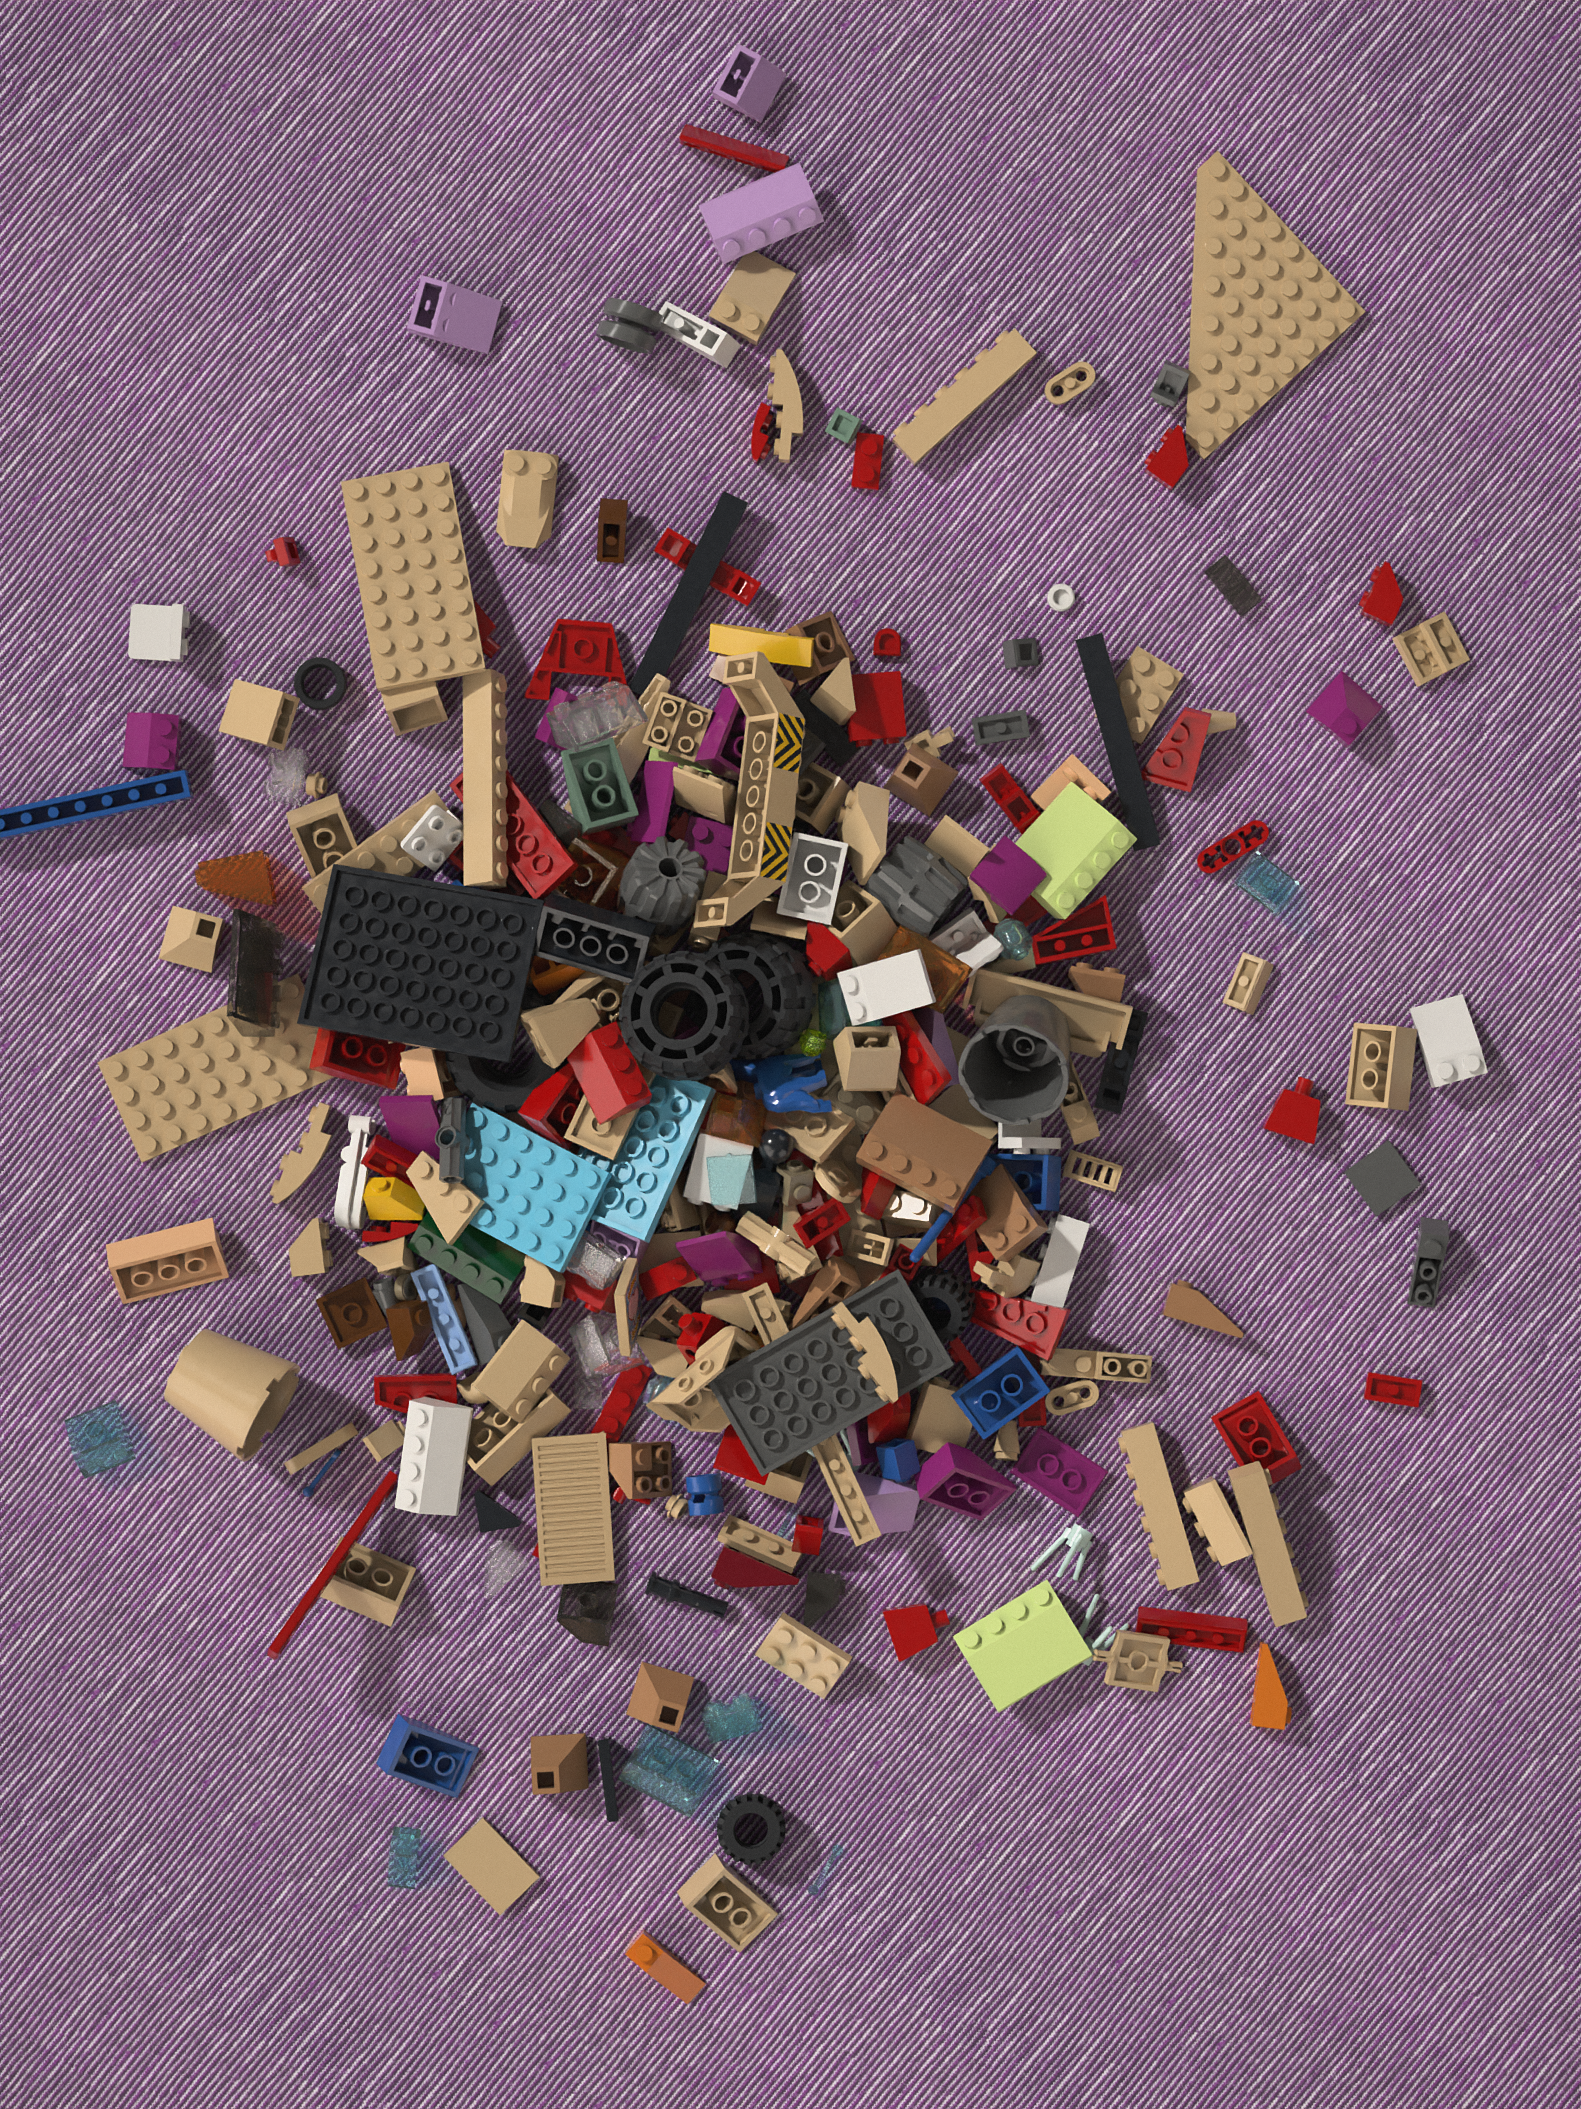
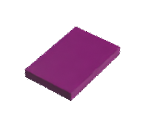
[379,1095,441,1160]
[1009,1426,1108,1518]

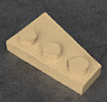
[406,1151,485,1245]

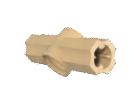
[735,1211,818,1277]

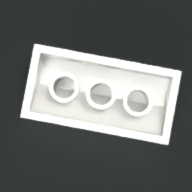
[395,1397,473,1516]

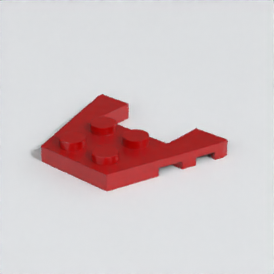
[525,618,632,708]

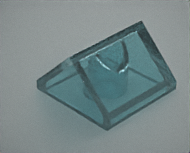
[1231,851,1300,918]

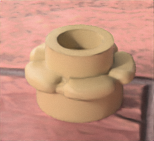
[306,772,328,799]
[665,1494,688,1520]

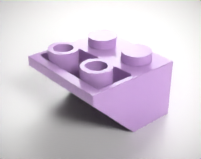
[712,44,787,123]

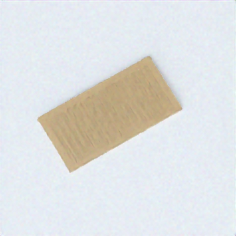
[531,1432,615,1586]

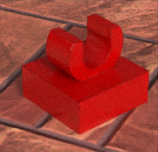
[265,537,301,567]

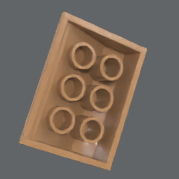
[856,1091,993,1214]

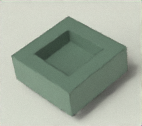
[825,407,863,445]

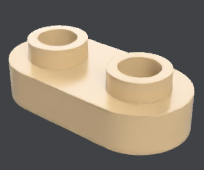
[1045,362,1095,405]
[1045,1379,1099,1415]

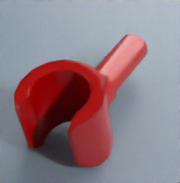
[611,1485,651,1505]

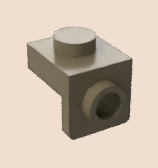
[776,1160,814,1206]

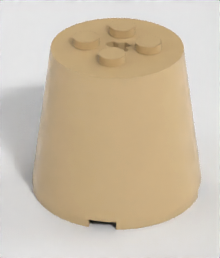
[164,1329,301,1462]

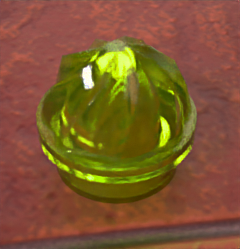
[800,1028,827,1057]

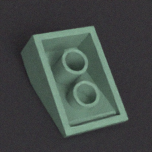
[561,737,639,837]

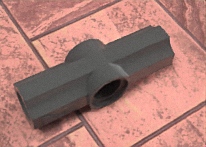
[435,1097,471,1184]

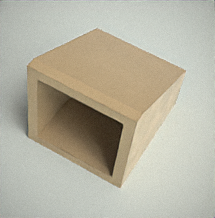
[370,656,448,736]

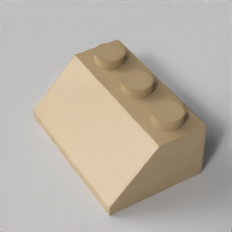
[1345,1023,1417,1111]
[472,1320,570,1424]
[1181,1476,1253,1566]
[320,1536,416,1627]

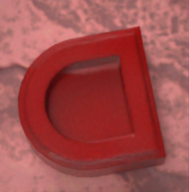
[873,628,901,657]

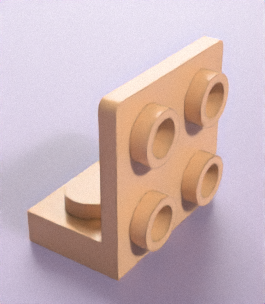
[1031,754,1111,811]

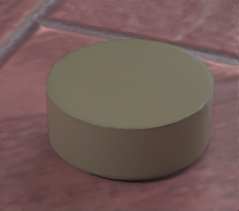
[394,1274,418,1301]

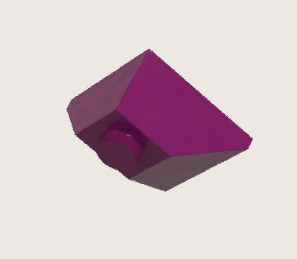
[1305,671,1383,748]

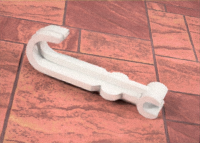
[334,1115,376,1230]

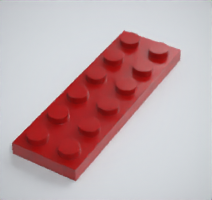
[449,770,579,900]

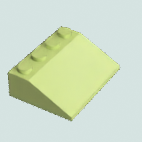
[1015,782,1137,920]
[953,1580,1093,1713]

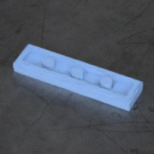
[410,1264,478,1375]

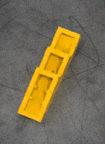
[709,623,814,667]

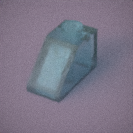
[388,1826,421,1889]

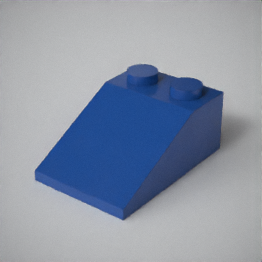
[980,1153,1061,1212]
[951,1345,1050,1440]
[376,1714,479,1798]

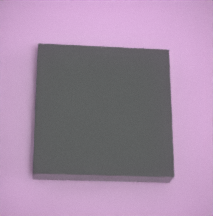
[1344,1140,1421,1217]

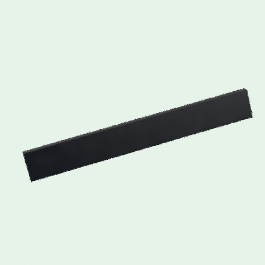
[628,491,749,695]
[1076,632,1161,851]

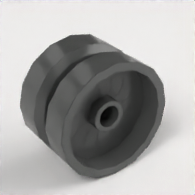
[595,298,664,354]

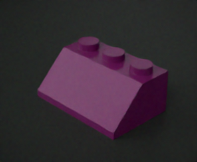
[695,688,746,781]
[626,760,678,846]

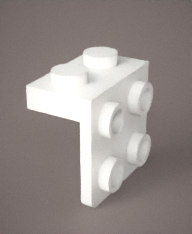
[128,604,190,662]
[401,805,463,872]
[926,907,1004,980]
[998,1118,1061,1154]

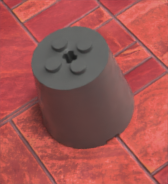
[958,995,1070,1125]

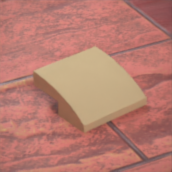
[1392,611,1470,687]

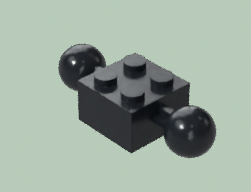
[733,1128,794,1223]

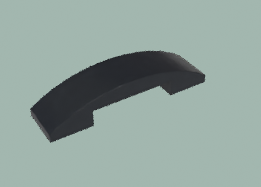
[1094,1009,1148,1115]

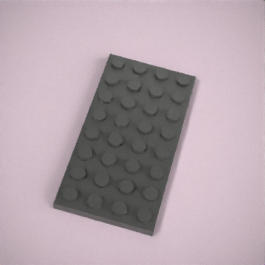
[708,1269,954,1477]

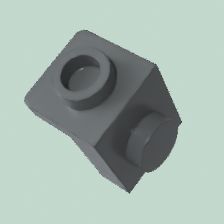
[1150,360,1191,407]

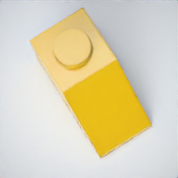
[363,1177,426,1220]

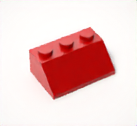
[566,1021,652,1126]

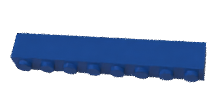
[0,770,194,841]

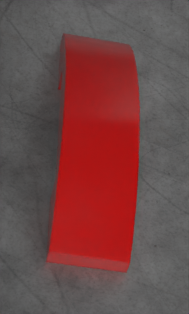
[653,527,762,607]

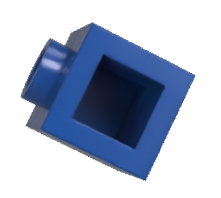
[876,1438,921,1483]

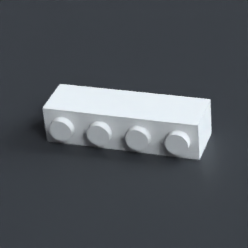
[1024,1213,1090,1308]

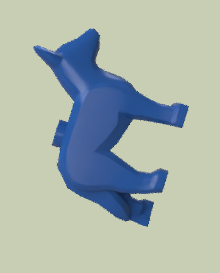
[729,1047,832,1113]

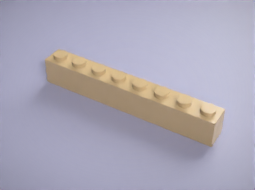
[463,669,508,890]

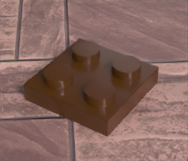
[315,1277,388,1350]

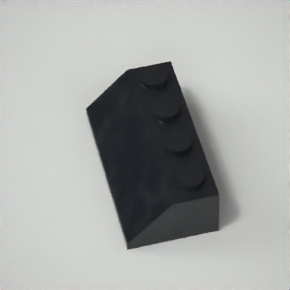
[535,893,657,984]

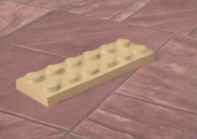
[302,790,450,914]
[564,1001,686,1161]
[732,1058,855,1164]

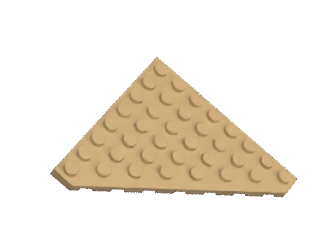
[1185,151,1366,460]

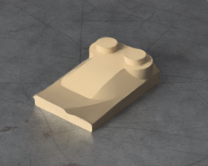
[496,450,559,549]

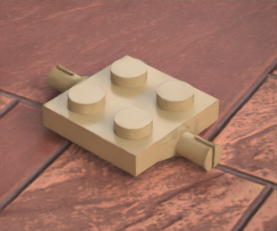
[1092,1629,1183,1692]

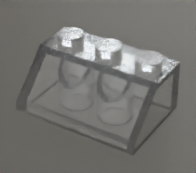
[546,681,649,753]

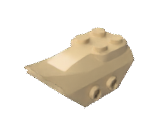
[645,1326,761,1433]

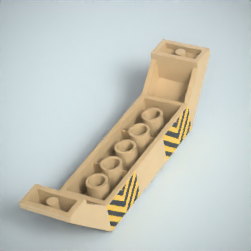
[694,651,805,929]

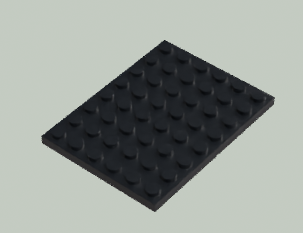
[297,864,545,1064]

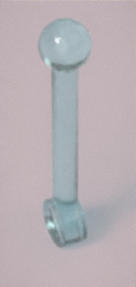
[776,1508,798,1537]
[808,1844,843,1896]

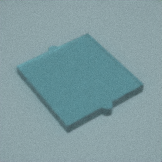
[706,1153,757,1207]

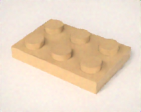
[1094,646,1184,745]
[755,1612,852,1699]

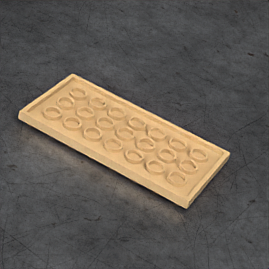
[341,462,486,691]
[97,974,334,1163]

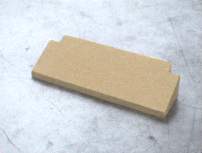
[962,967,1133,1058]

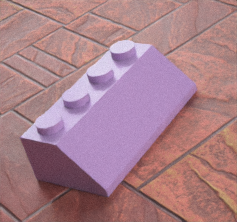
[698,163,824,264]

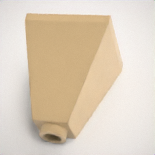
[520,997,602,1068]

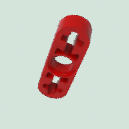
[1196,820,1269,874]

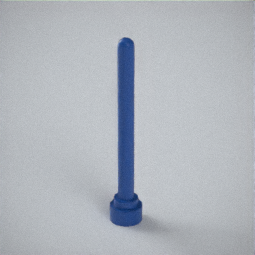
[910,1155,997,1263]

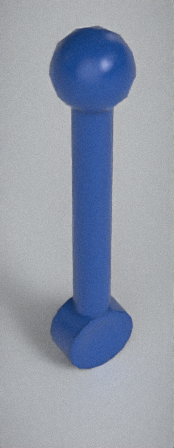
[303,1448,342,1497]

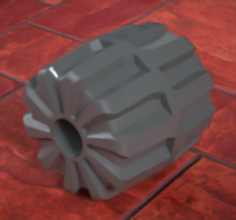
[617,836,707,938]
[864,836,969,940]

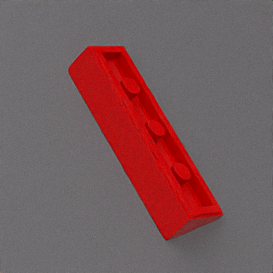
[679,124,789,173]
[361,1134,418,1190]
[1135,1606,1247,1653]

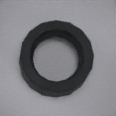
[294,657,347,710]

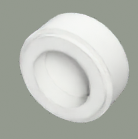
[1047,584,1075,612]

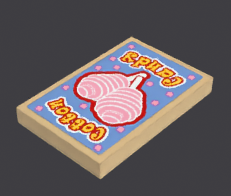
[614,1258,643,1356]

